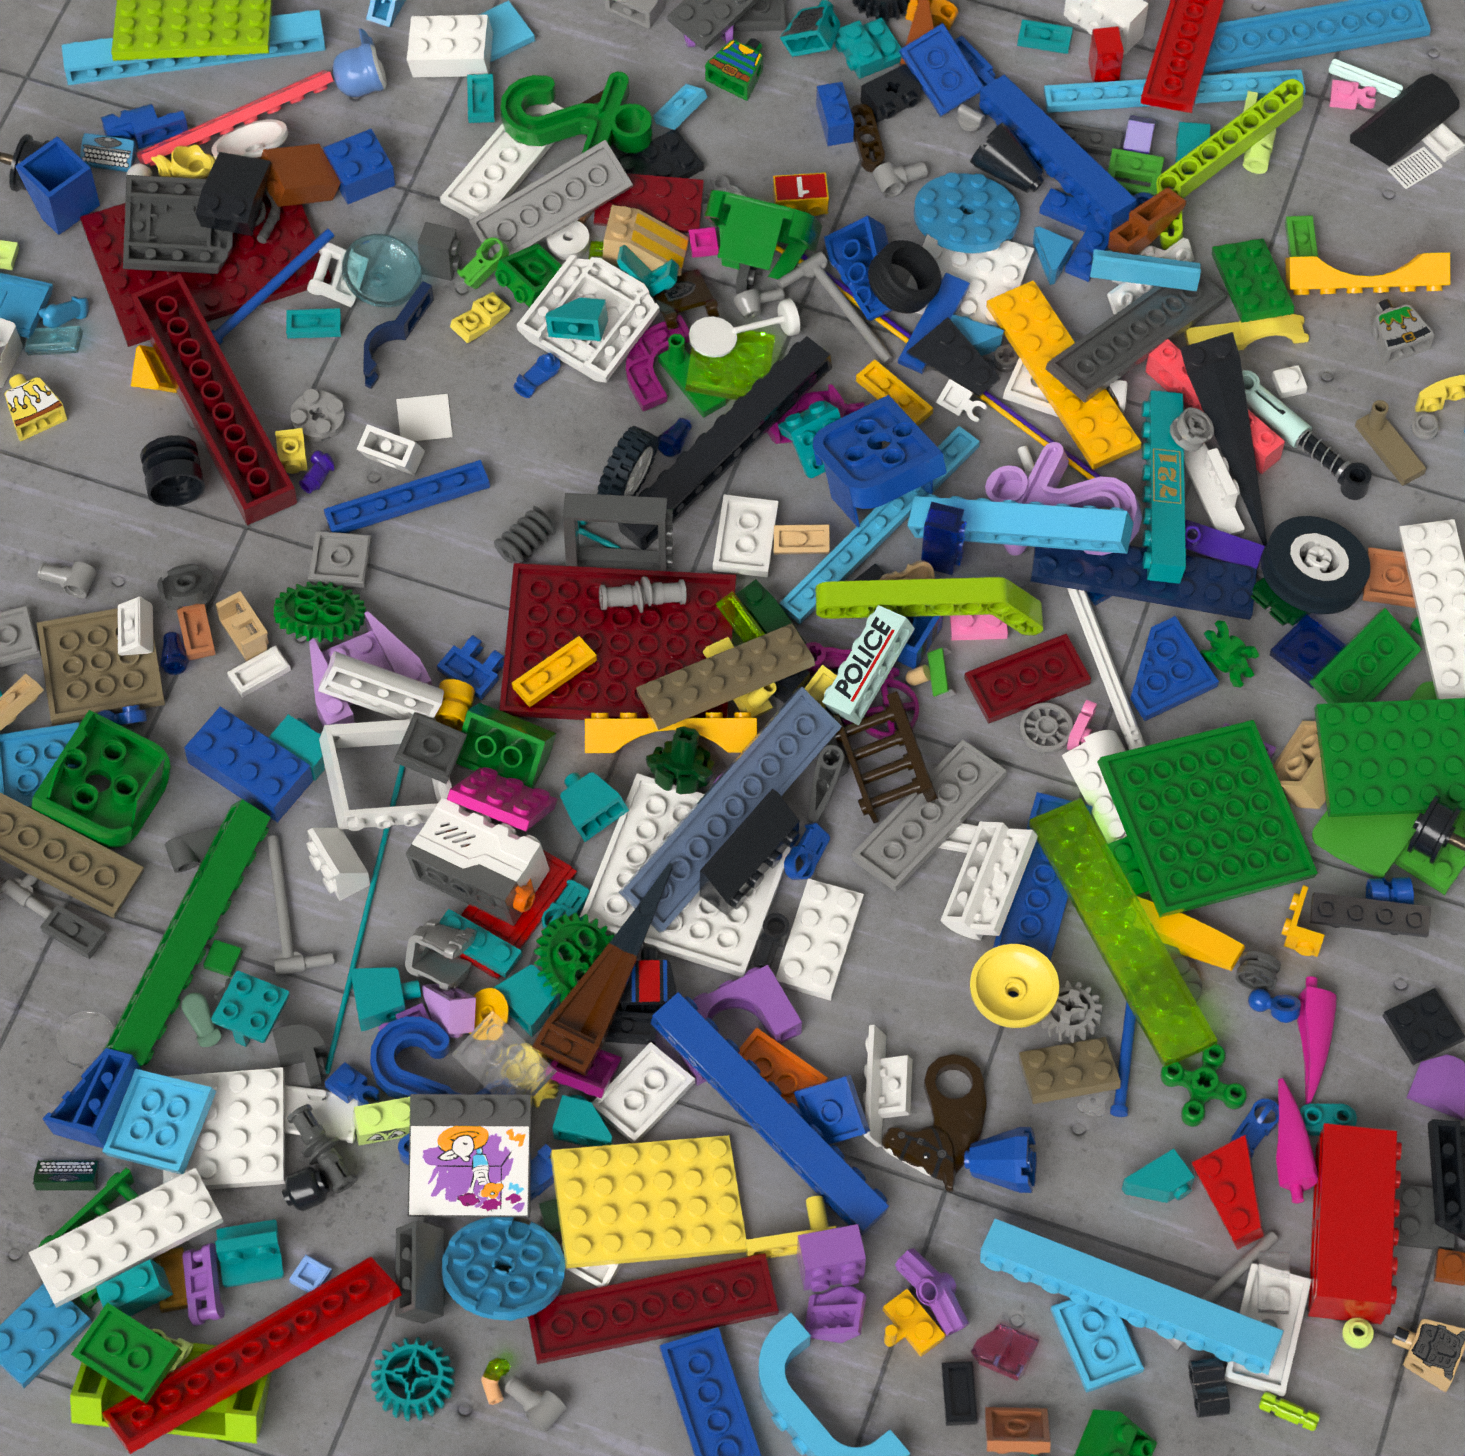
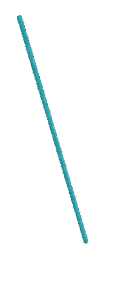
[325,765,405,1074]

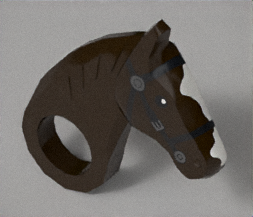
[882,1054,987,1192]

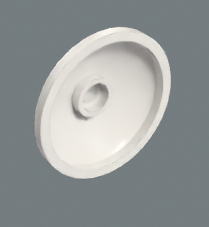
[212,119,288,160]

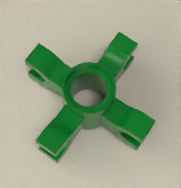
[1200,620,1260,688]

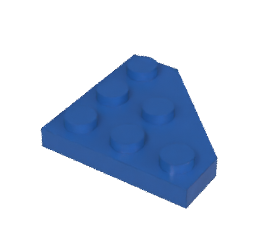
[1130,616,1219,721]

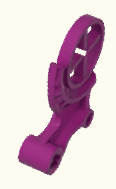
[806,642,919,739]

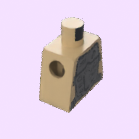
[1391,1319,1465,1392]

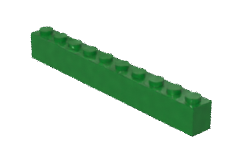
[103,799,271,1066]

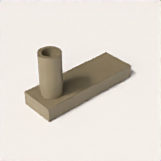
[1355,400,1427,486]

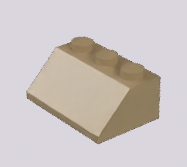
[1273,721,1326,809]

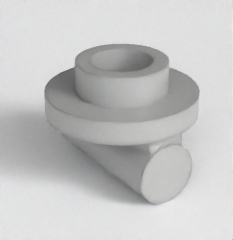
[957,104,985,131]

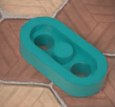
[1299,1104,1357,1136]

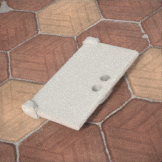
[285,1085,358,1144]

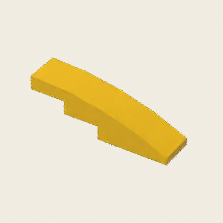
[1122,896,1245,971]

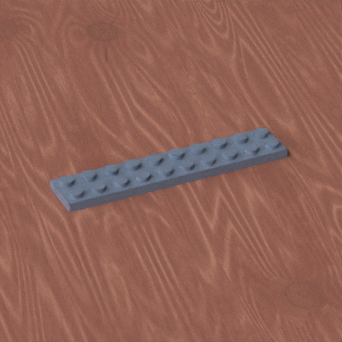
[619,687,842,933]

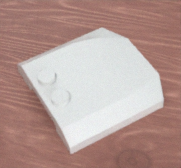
[517,255,660,383]

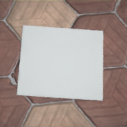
[396,394,453,441]

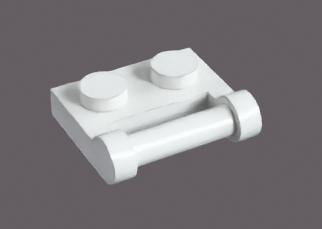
[307,243,368,307]

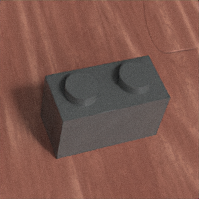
[417,222,462,281]

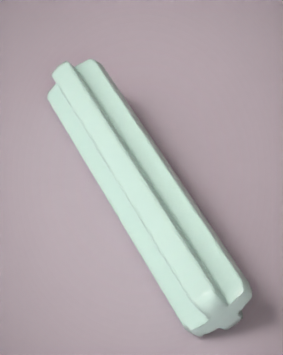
[1329,59,1403,98]

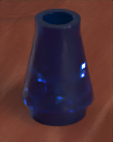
[657,418,692,457]
[160,632,189,675]

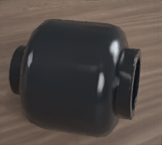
[282,1167,330,1211]

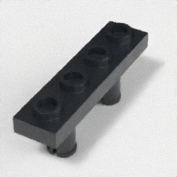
[1310,892,1431,938]

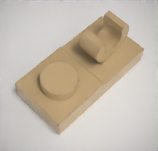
[774,525,830,555]

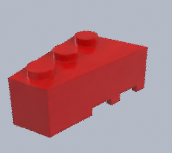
[1191,1135,1264,1250]

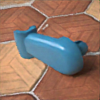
[38,296,89,328]

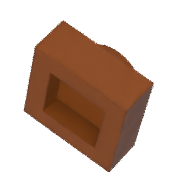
[1434,1248,1465,1286]

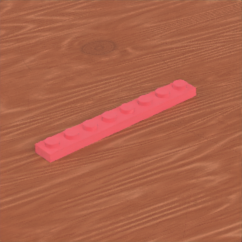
[136,70,334,166]

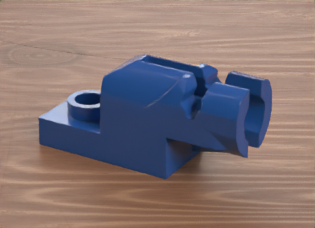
[101,104,188,149]

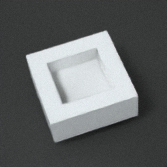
[1272,365,1307,399]

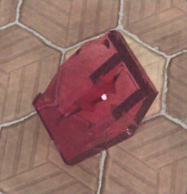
[971,1323,1039,1381]

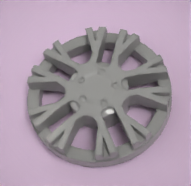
[1020,703,1073,754]

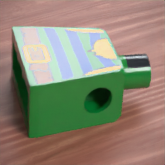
[705,38,763,101]

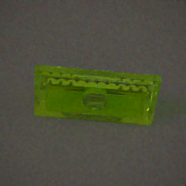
[716,591,765,643]

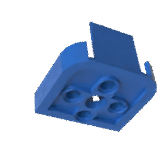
[812,395,947,527]

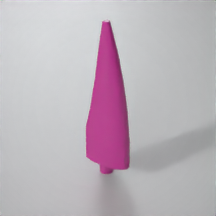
[1297,976,1337,1104]
[1276,1078,1318,1203]

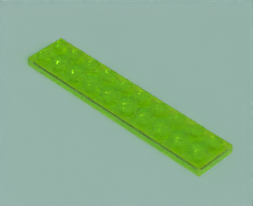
[1029,798,1218,1067]

